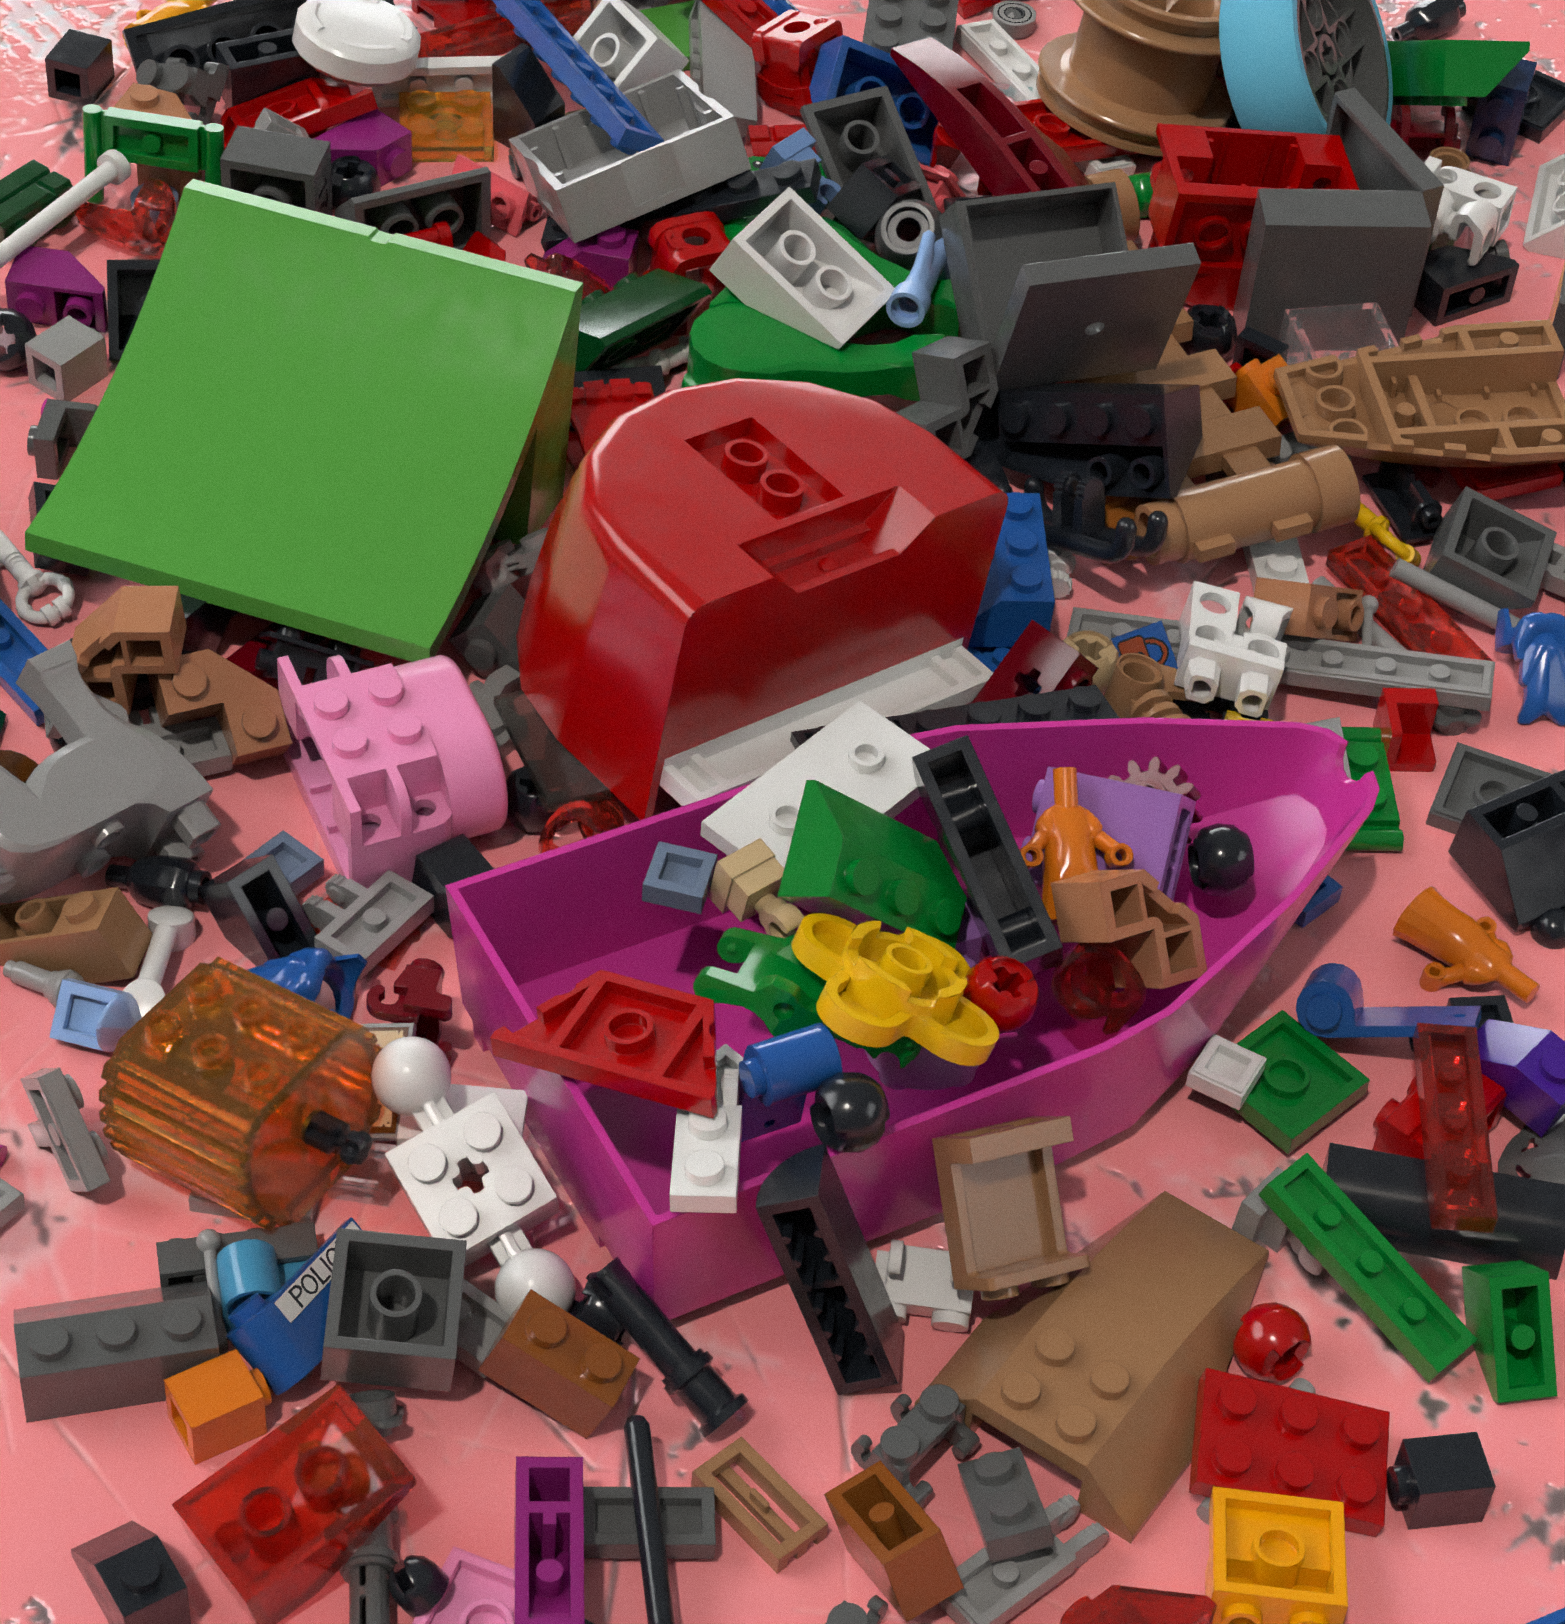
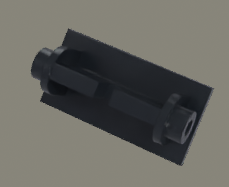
[1362,461,1443,544]
[254,624,375,684]

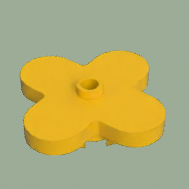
[791,913,999,1066]

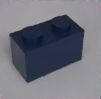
[1465,59,1537,166]

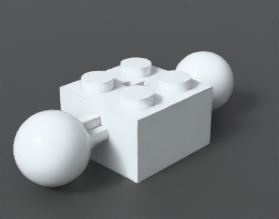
[371,1036,576,1316]

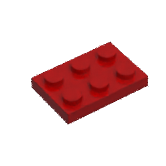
[1189,1367,1390,1538]

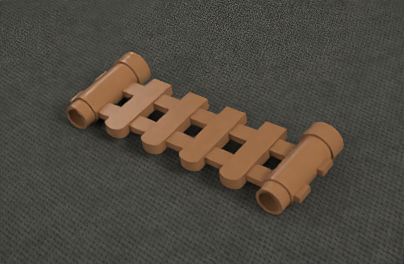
[1070,168,1360,566]

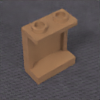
[932,1116,1090,1301]

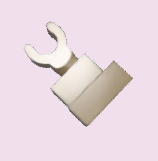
[708,838,804,939]

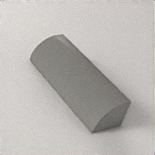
[688,0,758,138]

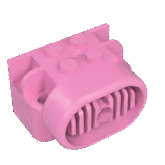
[277,655,508,889]

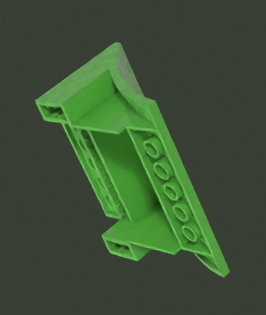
[25,179,583,662]

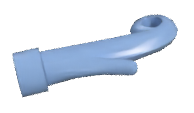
[886,230,951,328]

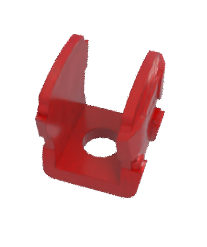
[752,9,843,116]

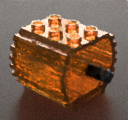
[99,956,382,1231]

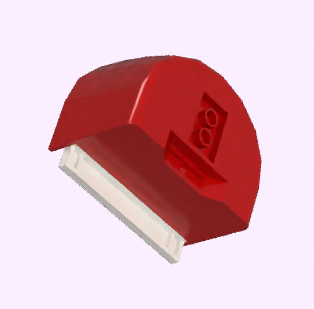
[516,378,1008,820]

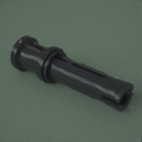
[586,1257,749,1438]

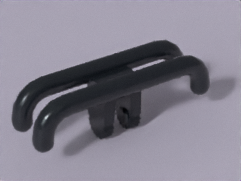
[996,469,1168,564]

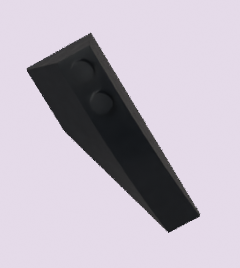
[122,0,395,73]

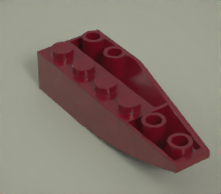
[890,37,1090,197]

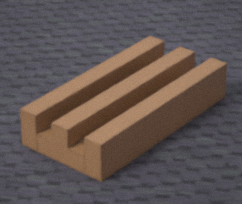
[691,1436,828,1574]

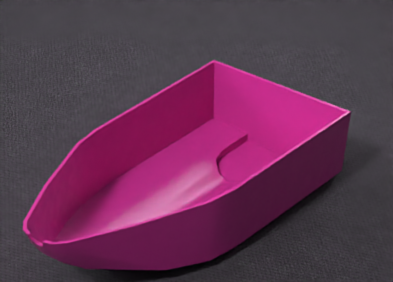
[445,717,1380,1320]

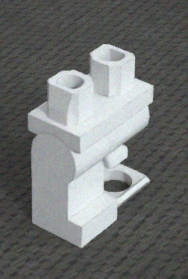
[1424,156,1517,266]
[1174,580,1293,718]

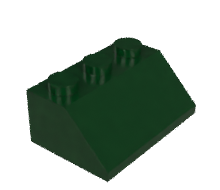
[575,268,712,372]

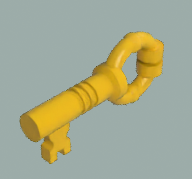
[1354,501,1422,567]

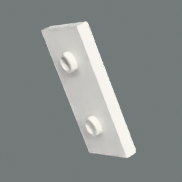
[700,700,930,868]

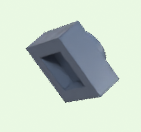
[243,830,324,896]
[642,841,718,914]

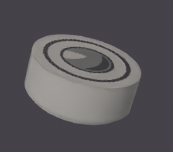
[992,0,1036,39]

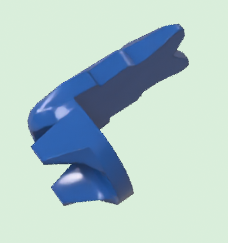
[1495,608,1565,726]
[229,947,367,1025]

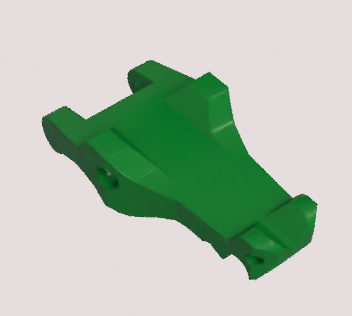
[693,927,923,1068]

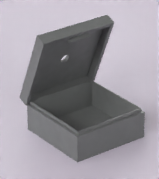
[1233,87,1444,355]
[939,182,1201,391]

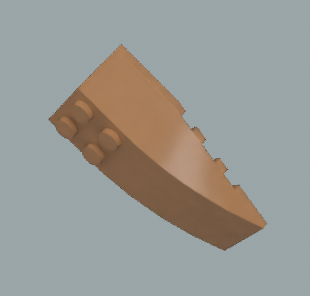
[1274,319,1565,468]
[914,1191,1270,1544]

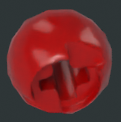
[962,955,1039,1034]
[1233,1302,1312,1382]

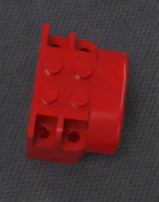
[1148,123,1359,310]

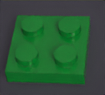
[1231,1010,1370,1154]

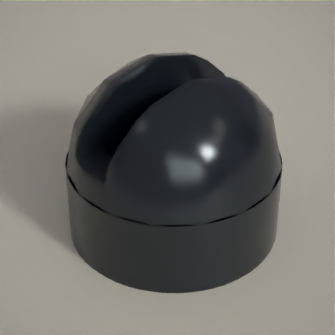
[388,1555,449,1617]

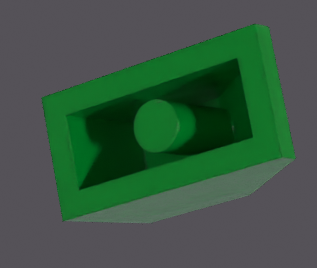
[1462,1260,1558,1403]

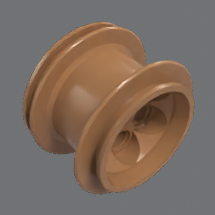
[1036,0,1234,156]

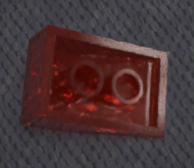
[171,1383,417,1624]

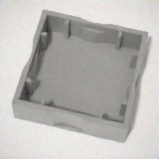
[508,69,752,243]

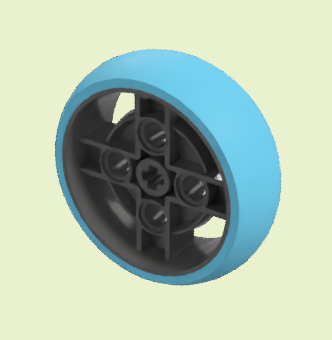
[1219,0,1393,134]

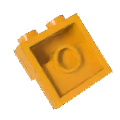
[1205,1486,1348,1624]

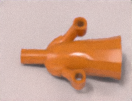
[1019,767,1133,925]
[1392,886,1540,1003]

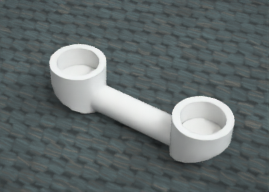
[123,905,196,1041]

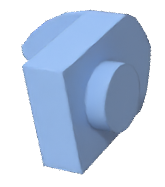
[49,978,142,1052]

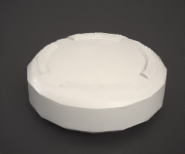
[292,0,421,87]

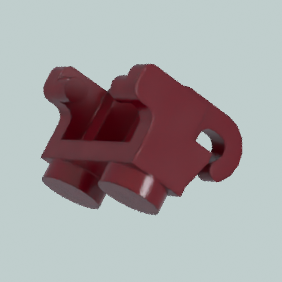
[1390,105,1461,151]
[366,958,452,1068]

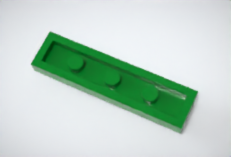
[1258,1153,1478,1383]

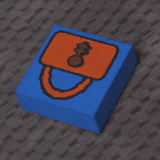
[1111,620,1178,669]

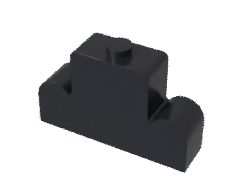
[912,735,1063,975]

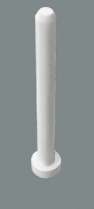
[0,149,131,269]

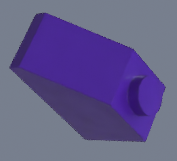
[1454,1019,1565,1138]

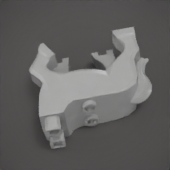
[0,640,221,903]

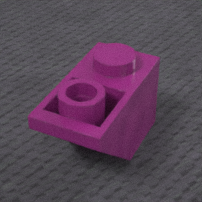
[5,246,108,333]

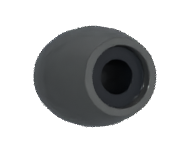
[874,199,943,271]

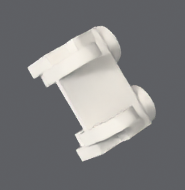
[875,1239,974,1332]

